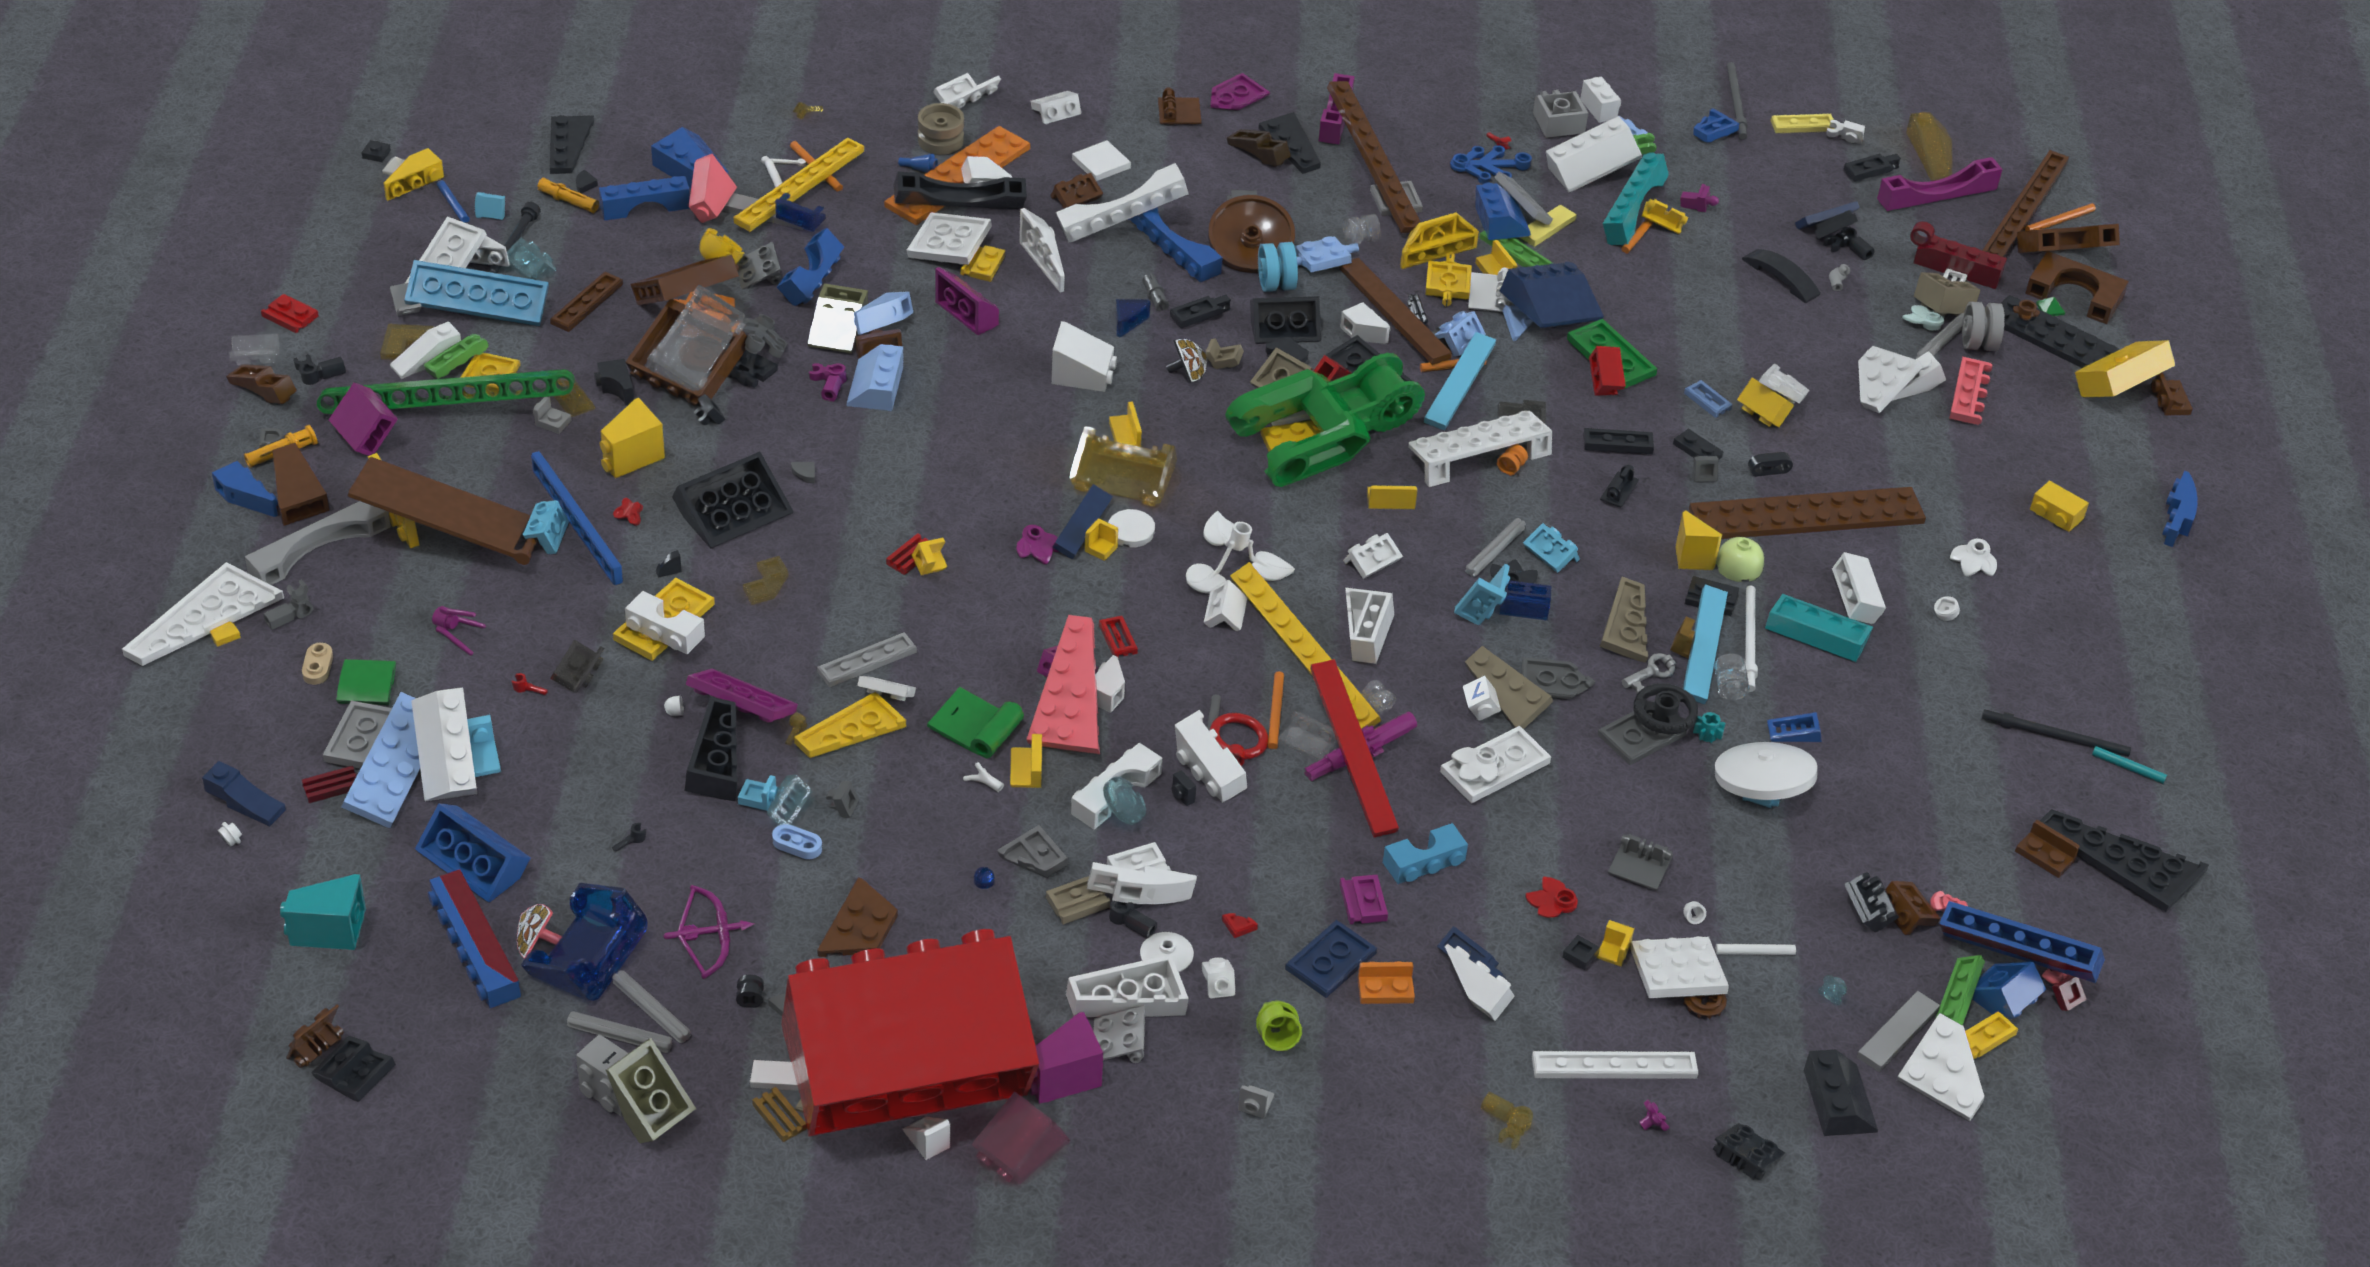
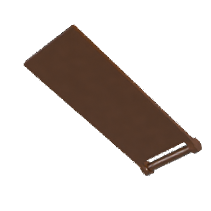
[348,457,538,565]

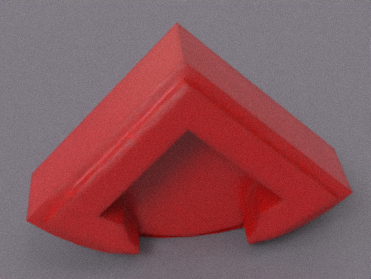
[1222,913,1258,938]

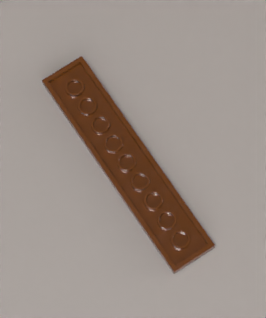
[1689,487,1926,539]

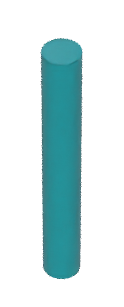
[2092,746,2167,784]

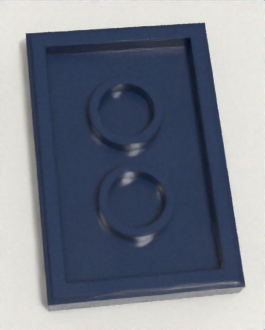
[1285,920,1377,998]

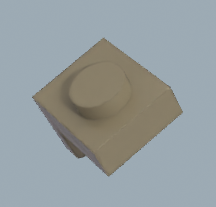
[1206,338,1244,369]

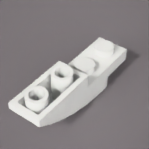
[1087,862,1197,904]

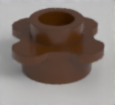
[2013,300,2040,320]

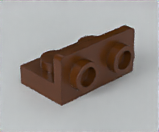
[1050,173,1103,209]
[2151,372,2193,416]
[2015,820,2080,878]
[1886,881,1941,935]

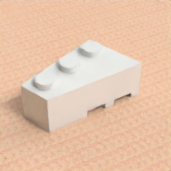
[1345,588,1394,664]
[1175,710,1247,803]

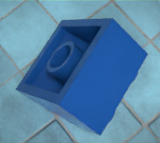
[1972,962,2046,1019]

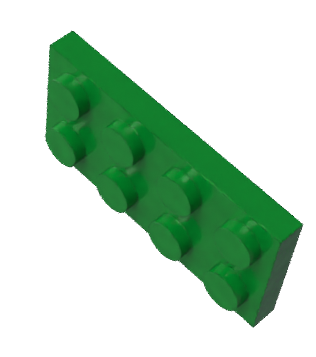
[1567,319,1657,389]

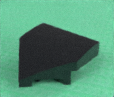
[1815,210,1858,239]

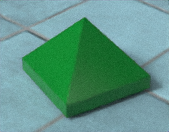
[2036,297,2065,316]

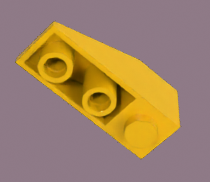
[384,148,444,201]

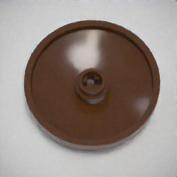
[1208,195,1295,273]

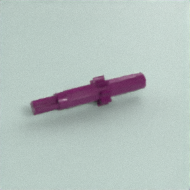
[1304,711,1417,781]

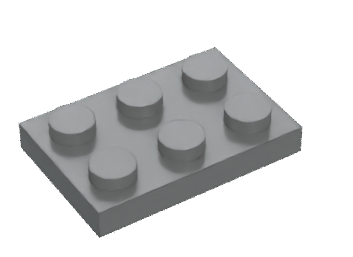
[323,701,392,769]

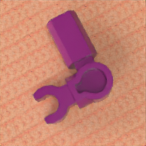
[809,363,847,402]

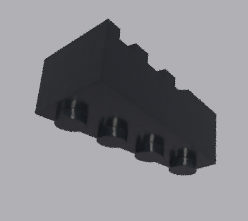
[684,697,738,801]

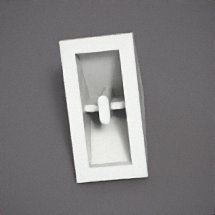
[903,1117,950,1160]

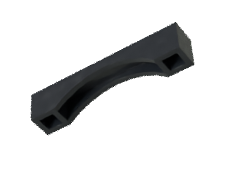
[894,171,1027,209]

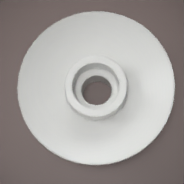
[1140,932,1194,972]

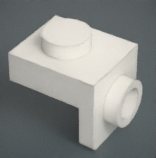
[1202,958,1235,998]

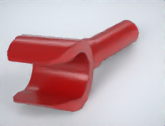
[1486,132,1511,150]
[511,673,548,696]

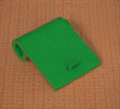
[927,687,1024,759]

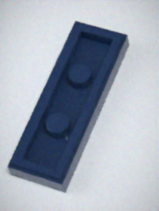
[1795,201,1860,230]

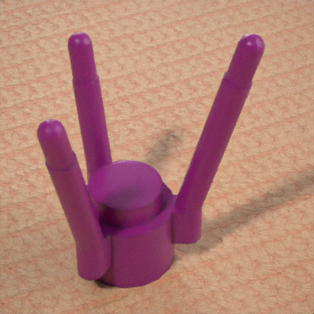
[432,606,486,656]

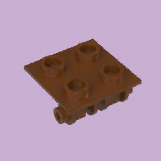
[1158,87,1201,124]
[286,1004,344,1068]

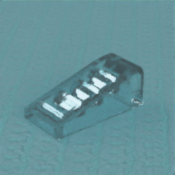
[767,774,813,825]

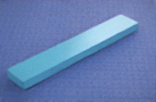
[1424,332,1496,431]
[1683,585,1728,704]

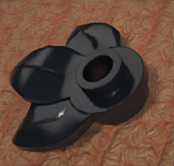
[1490,559,1538,593]

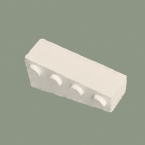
[1066,954,1189,1017]

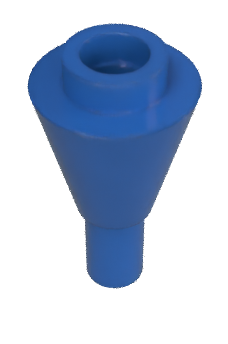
[898,153,938,173]

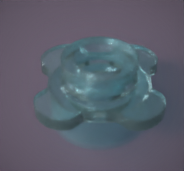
[1818,975,1847,1006]

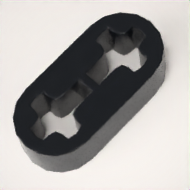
[1748,452,1793,477]

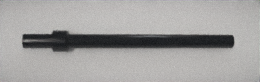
[1982,709,2131,757]

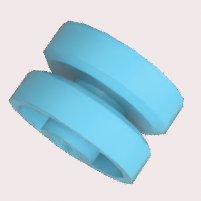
[1258,242,1298,292]

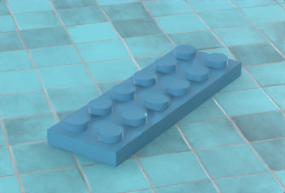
[404,260,549,326]

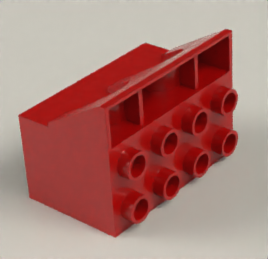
[781,929,1039,1136]

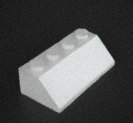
[1546,116,1642,192]
[411,687,477,801]

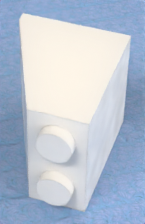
[1052,321,1117,392]

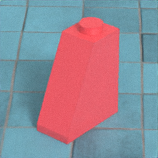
[689,154,737,223]

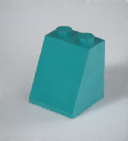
[280,874,366,950]

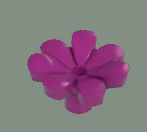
[1639,1099,1670,1131]

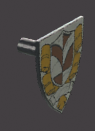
[1166,339,1207,383]

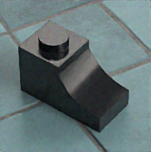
[594,359,634,406]

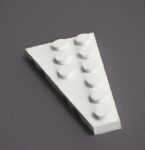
[122,562,284,666]

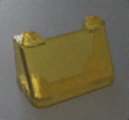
[1070,427,1177,506]

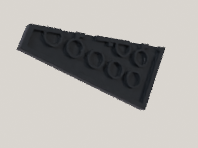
[2039,809,2209,912]

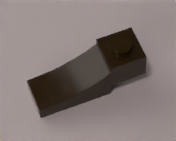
[1226,129,1291,167]

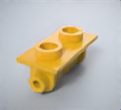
[1642,199,1688,235]

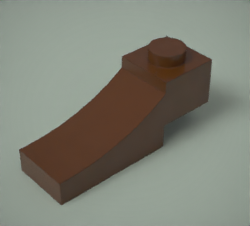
[226,364,297,404]

